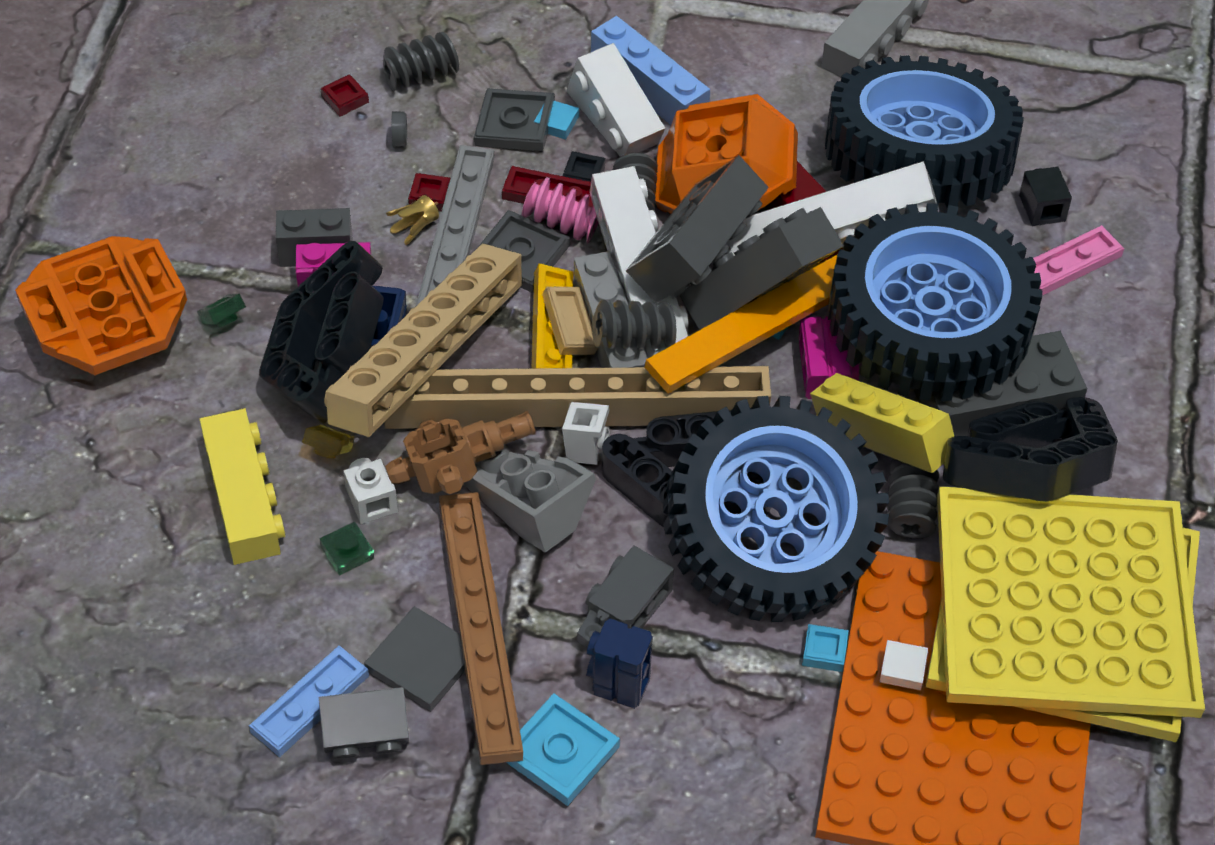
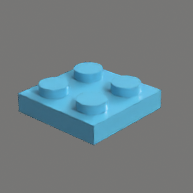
[506,693,620,806]

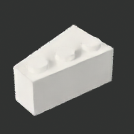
[566,43,665,157]

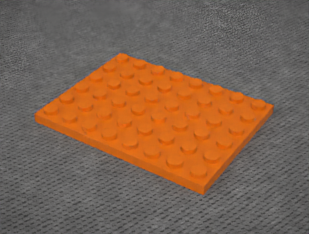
[815,551,1091,845]

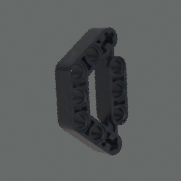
[259,241,384,423]
[942,397,1118,502]
[601,410,790,527]

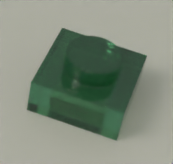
[197,294,246,328]
[319,522,375,576]

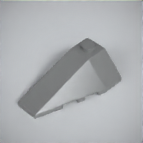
[463,445,596,552]

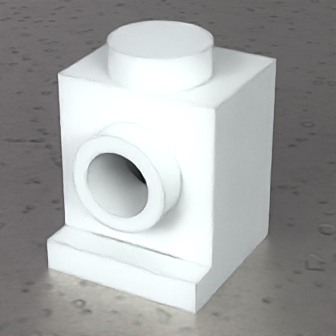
[562,402,610,465]
[343,458,398,524]

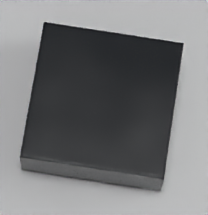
[563,151,606,182]

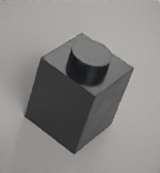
[1019,166,1072,226]

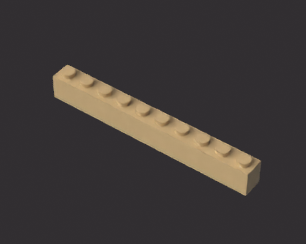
[384,366,771,429]

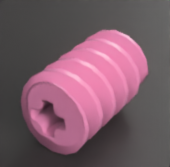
[521,177,599,244]

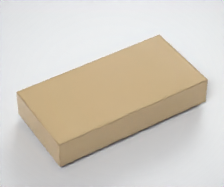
[542,287,598,355]

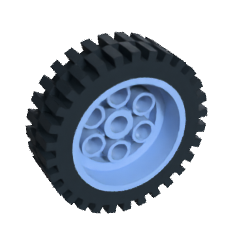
[825,55,1024,209]
[828,203,1042,401]
[663,395,889,622]

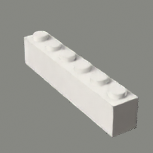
[723,161,939,256]
[590,166,688,358]

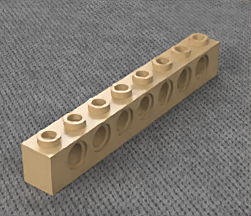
[324,243,522,437]

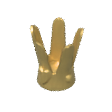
[386,195,439,245]

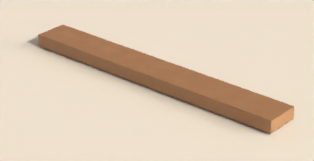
[439,492,523,765]

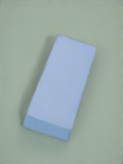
[249,646,369,758]

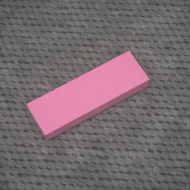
[1033,225,1124,296]

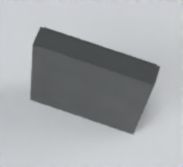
[474,88,555,151]
[476,210,570,293]
[364,606,465,712]

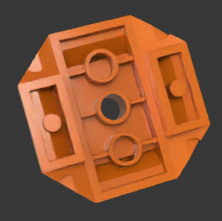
[655,94,798,214]
[15,236,187,375]

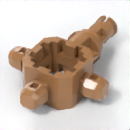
[385,411,536,494]

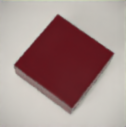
[321,74,369,117]
[408,173,451,212]

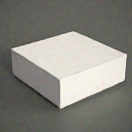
[880,640,928,690]

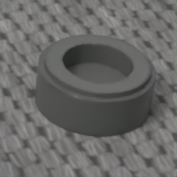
[391,111,407,147]

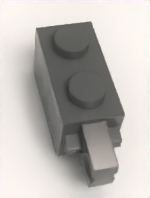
[577,545,674,648]

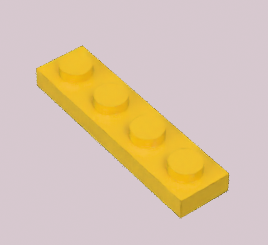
[531,263,574,369]

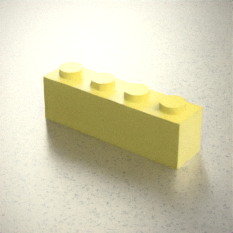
[810,373,954,473]
[199,408,285,565]

